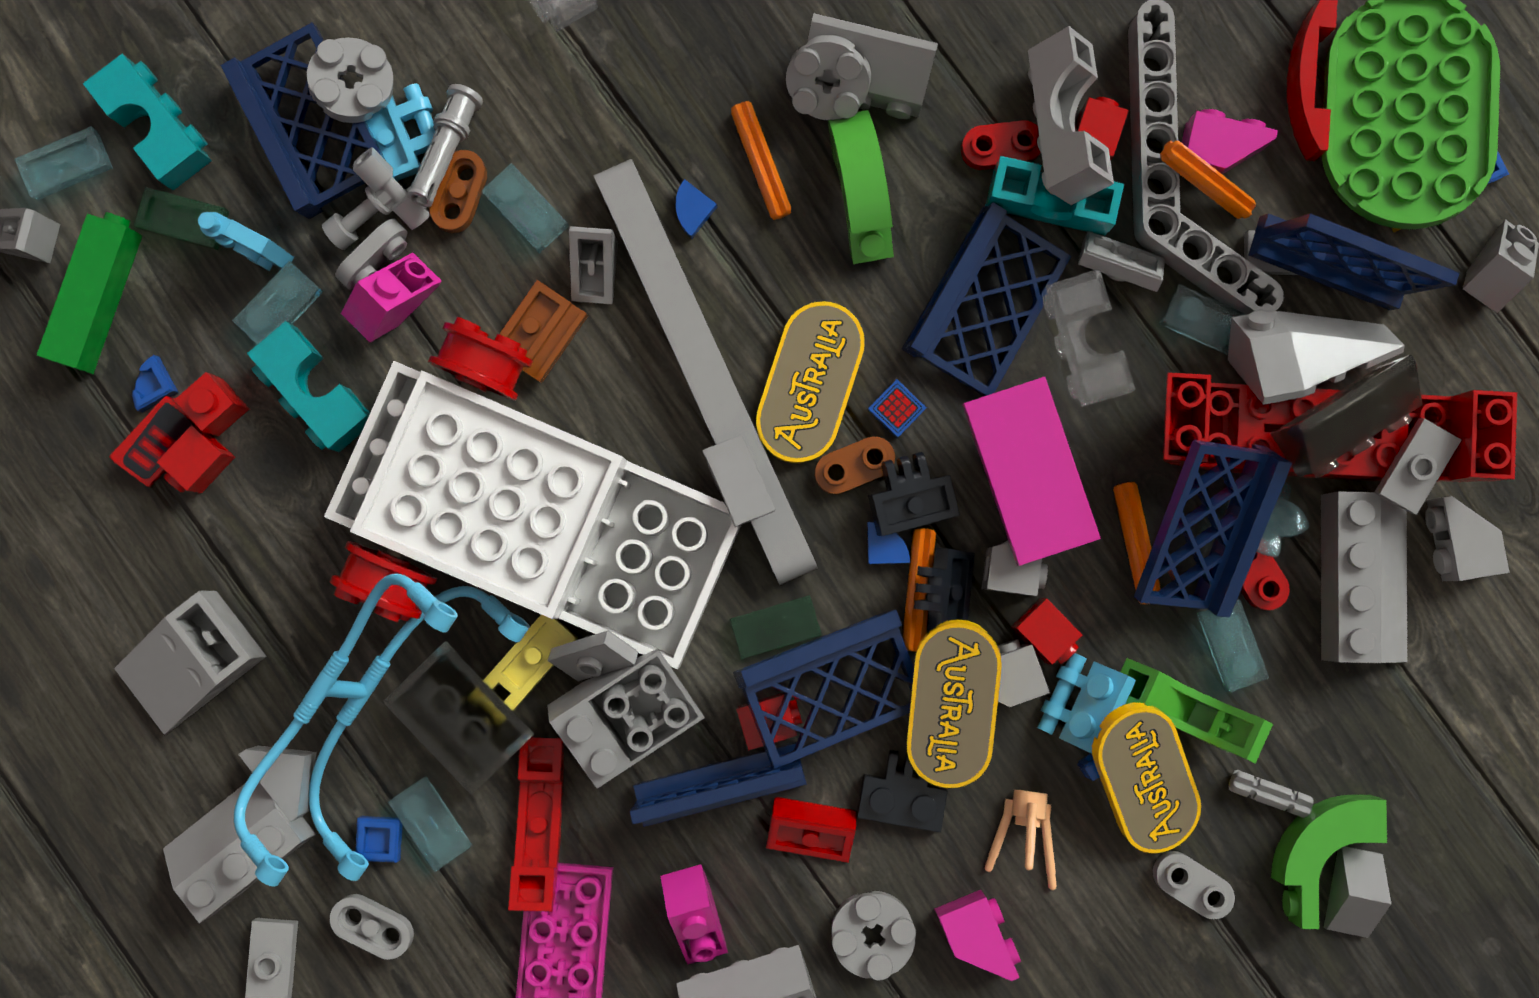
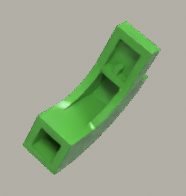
[828,110,894,264]
[1120,658,1273,763]
[1271,795,1387,929]

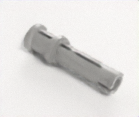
[406,84,483,207]

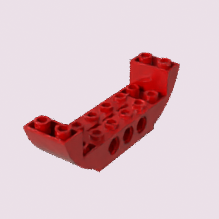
[1163,372,1517,482]

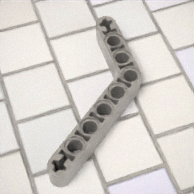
[1128,0,1283,316]

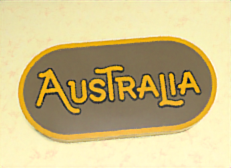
[756,301,865,463]
[907,620,1002,788]
[1092,702,1201,853]

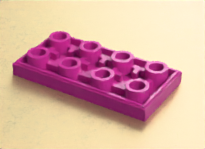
[963,377,1101,566]
[516,863,613,998]

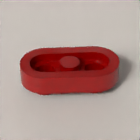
[961,120,1041,170]
[1241,539,1290,610]

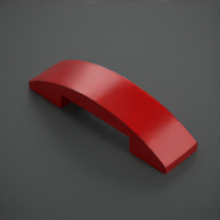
[1287,0,1338,161]
[508,737,564,912]

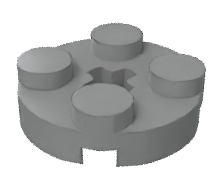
[786,35,871,120]
[307,37,393,123]
[831,891,916,980]

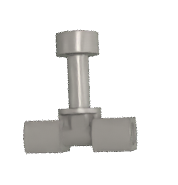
[322,147,430,250]

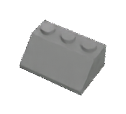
[807,13,938,119]
[163,782,316,923]
[676,945,816,998]

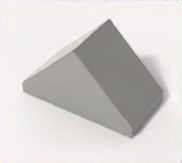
[0,208,60,264]
[569,226,618,304]
[239,745,317,822]
[1324,846,1391,938]

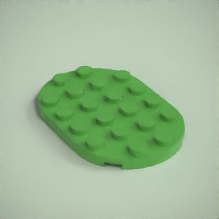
[1322,0,1500,229]

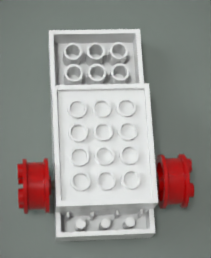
[324,317,741,669]

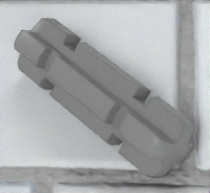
[1229,770,1313,818]

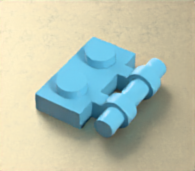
[365,84,435,181]
[198,212,294,271]
[1037,653,1136,754]

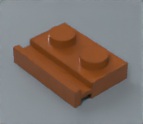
[500,280,588,384]

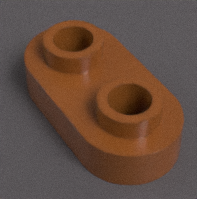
[430,150,487,233]
[815,437,895,495]

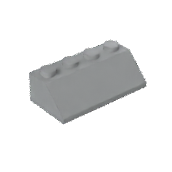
[1321,492,1407,663]

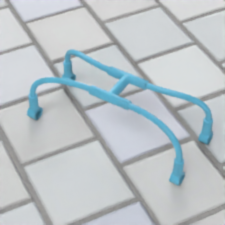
[234,574,530,887]

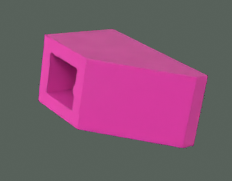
[1182,109,1278,174]
[341,253,442,342]
[660,864,728,965]
[935,889,1021,981]

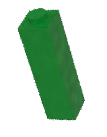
[36,212,143,374]

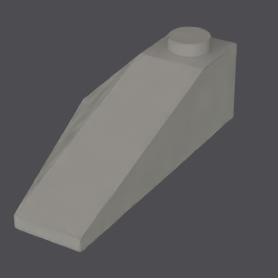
[1228,310,1405,405]

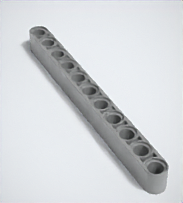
[593,159,818,585]

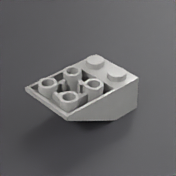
[114,591,267,735]
[547,649,705,788]

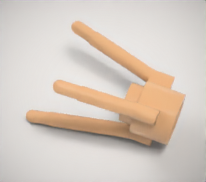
[985,789,1057,890]

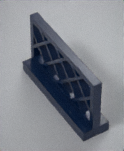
[220,22,385,219]
[902,202,1071,396]
[1248,213,1459,310]
[1134,440,1292,618]
[733,610,914,769]
[630,742,807,827]

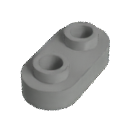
[335,219,408,290]
[1153,851,1235,919]
[330,894,414,960]

